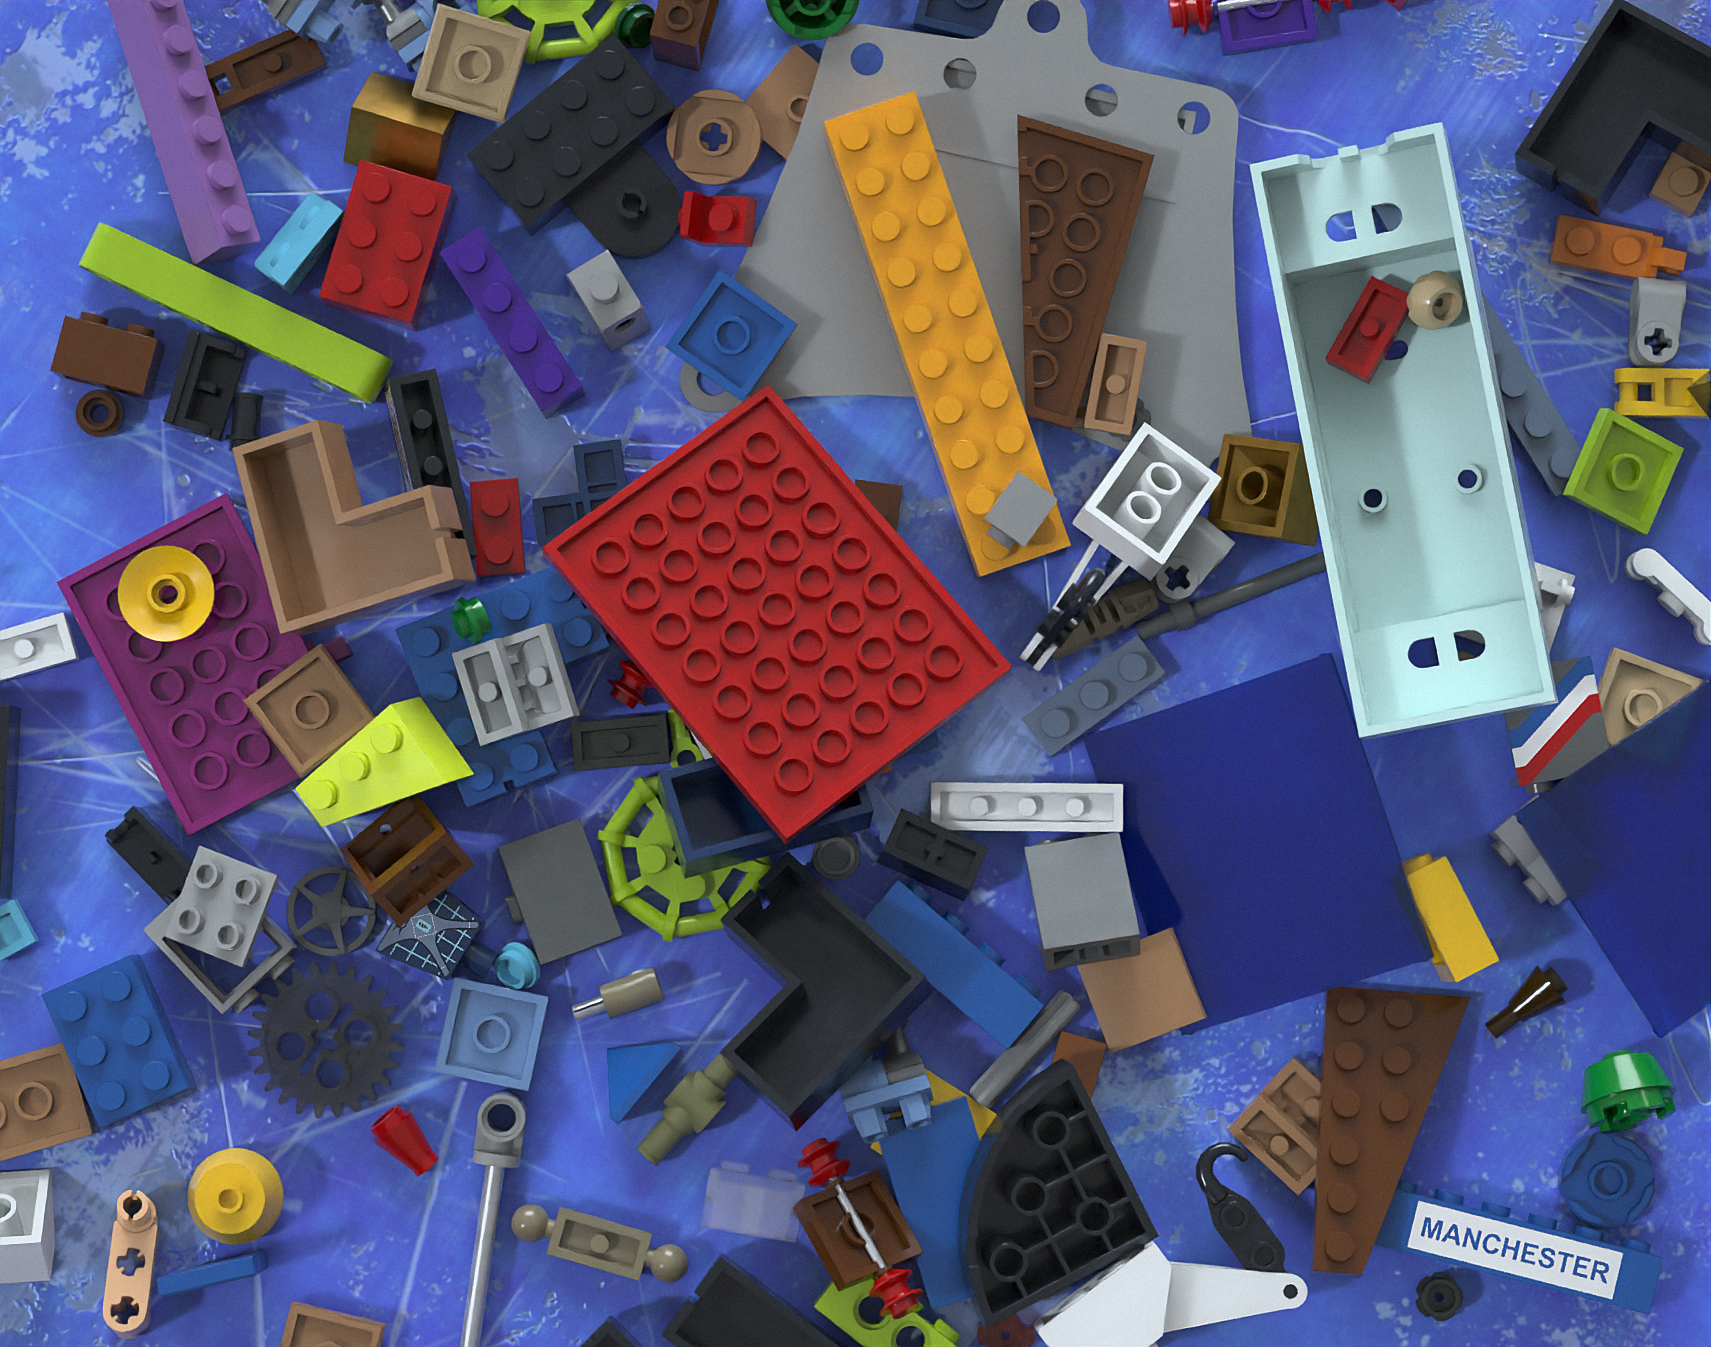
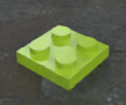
[1563,408,1684,535]

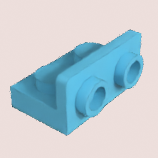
[254,193,344,295]

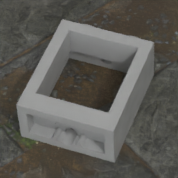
[143,896,299,1014]

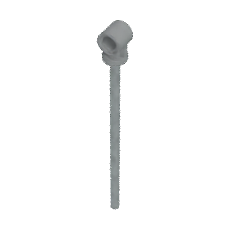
[460,1091,527,1347]

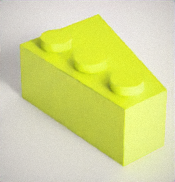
[295,697,474,827]

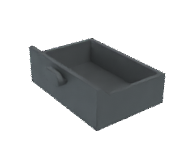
[497,818,622,966]

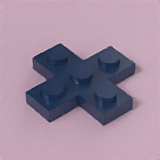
[532,439,627,548]

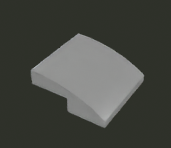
[452,623,580,746]

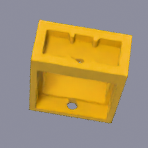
[1389,852,1500,983]

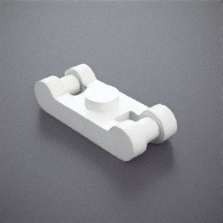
[1624,548,1711,646]

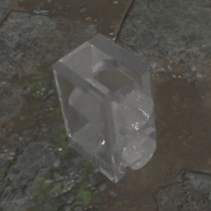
[700,1160,806,1243]

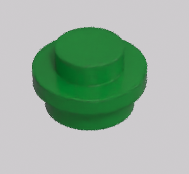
[450,597,491,644]

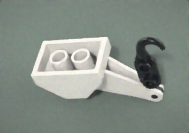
[1019,422,1222,672]
[1033,1142,1308,1347]

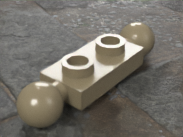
[511,1204,689,1283]

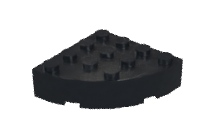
[958,1058,1159,1328]

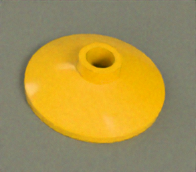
[118,545,215,642]

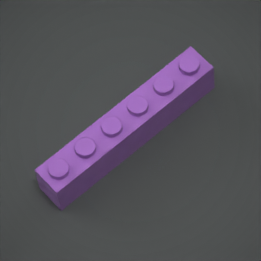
[107,0,261,266]

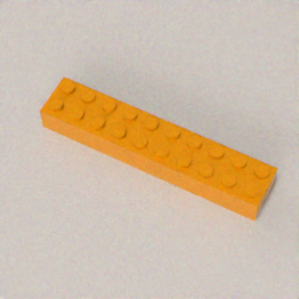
[823,91,1071,578]

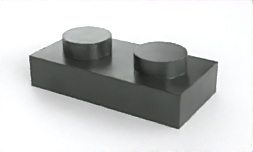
[570,715,670,771]

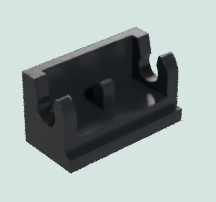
[163,330,248,442]
[105,806,193,905]
[877,809,989,902]

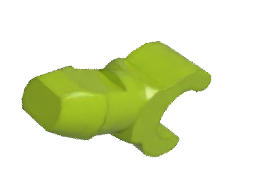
[667,709,703,768]

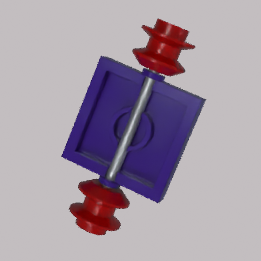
[1168,0,1352,56]

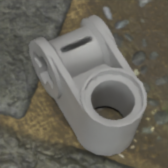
[1627,276,1686,368]
[1150,513,1235,604]

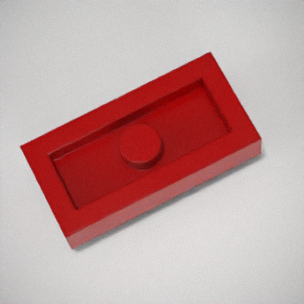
[1325,276,1409,384]
[470,478,526,578]

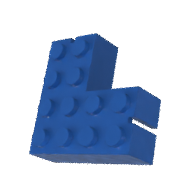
[395,566,612,810]

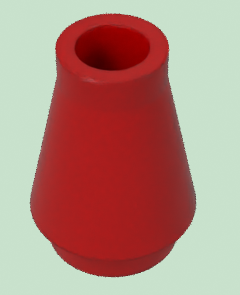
[369,1104,439,1177]

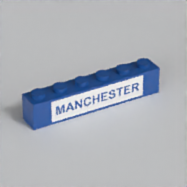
[1374,1179,1663,1315]

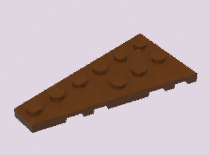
[1017,114,1155,430]
[1311,985,1470,1278]

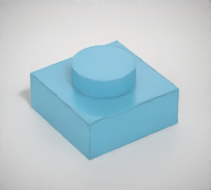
[0,899,39,963]

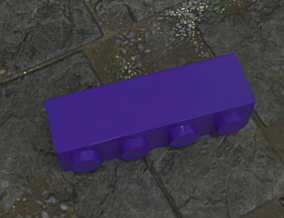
[439,227,586,419]

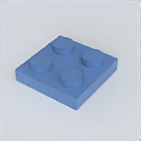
[434,977,550,1091]

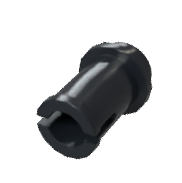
[225,392,264,452]

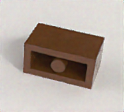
[50,312,165,401]

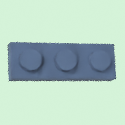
[1021,635,1165,758]

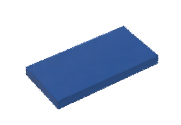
[878,1096,980,1310]

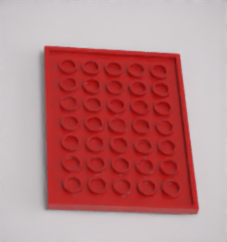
[543,384,1012,844]

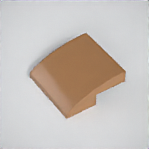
[1036,333,1148,436]
[1077,927,1207,1054]
[1227,1054,1320,1195]

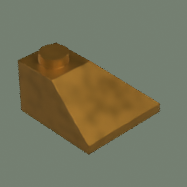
[1207,434,1319,547]

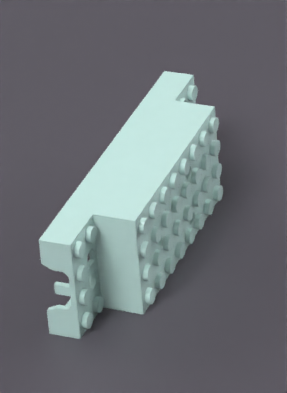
[1250,122,1558,740]

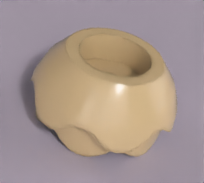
[1406,270,1464,330]

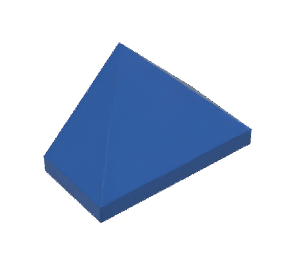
[607,1043,681,1124]

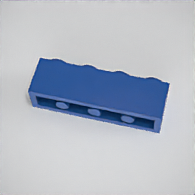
[864,879,1045,1049]

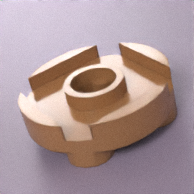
[666,89,763,186]

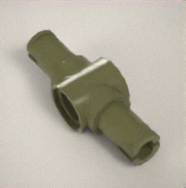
[636,1039,737,1166]

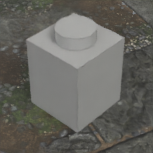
[982,471,1058,550]

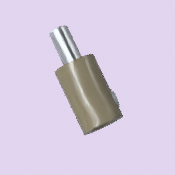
[572,967,665,1021]

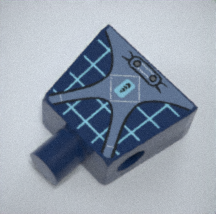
[375,888,499,980]

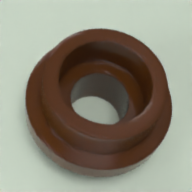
[76,389,124,437]

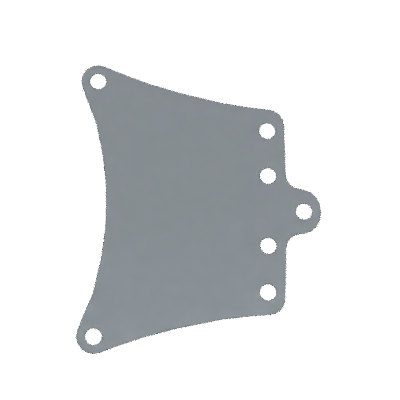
[680,0,1253,501]

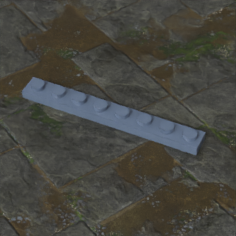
[1372,204,1582,499]

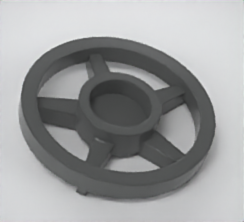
[286,866,377,956]

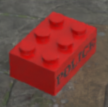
[319,160,457,332]

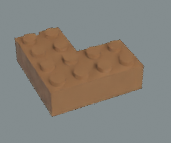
[232,420,476,635]

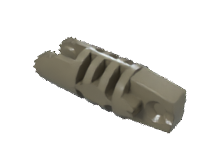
[1036,578,1159,660]

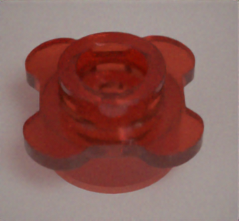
[977,1314,1035,1347]

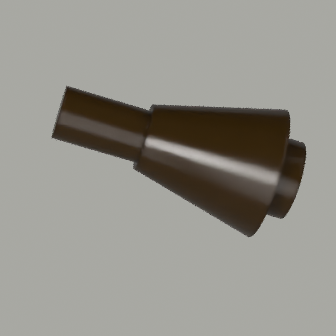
[1485,965,1569,1039]

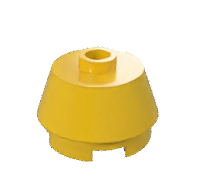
[187,1148,284,1245]

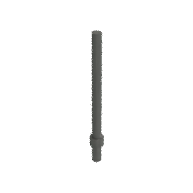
[1135,551,1327,641]

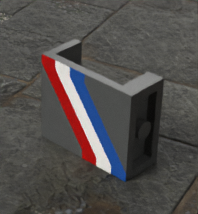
[1503,656,1614,795]

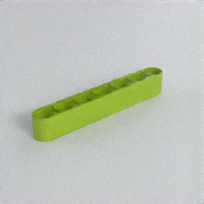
[78,222,394,405]

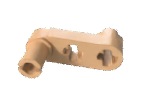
[103,1190,160,1339]

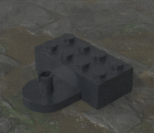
[466,33,681,259]

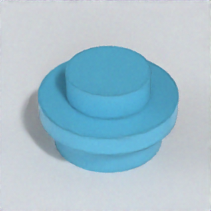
[494,942,540,990]

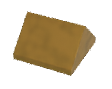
[343,72,459,182]

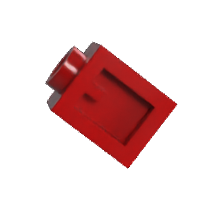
[678,191,757,247]

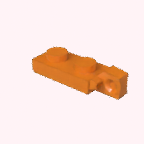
[1548,214,1687,281]

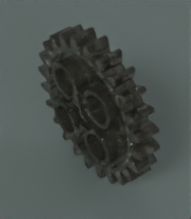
[247,962,406,1118]

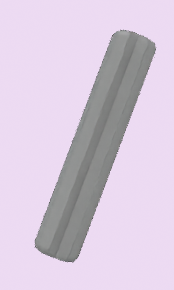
[969,990,1080,1108]

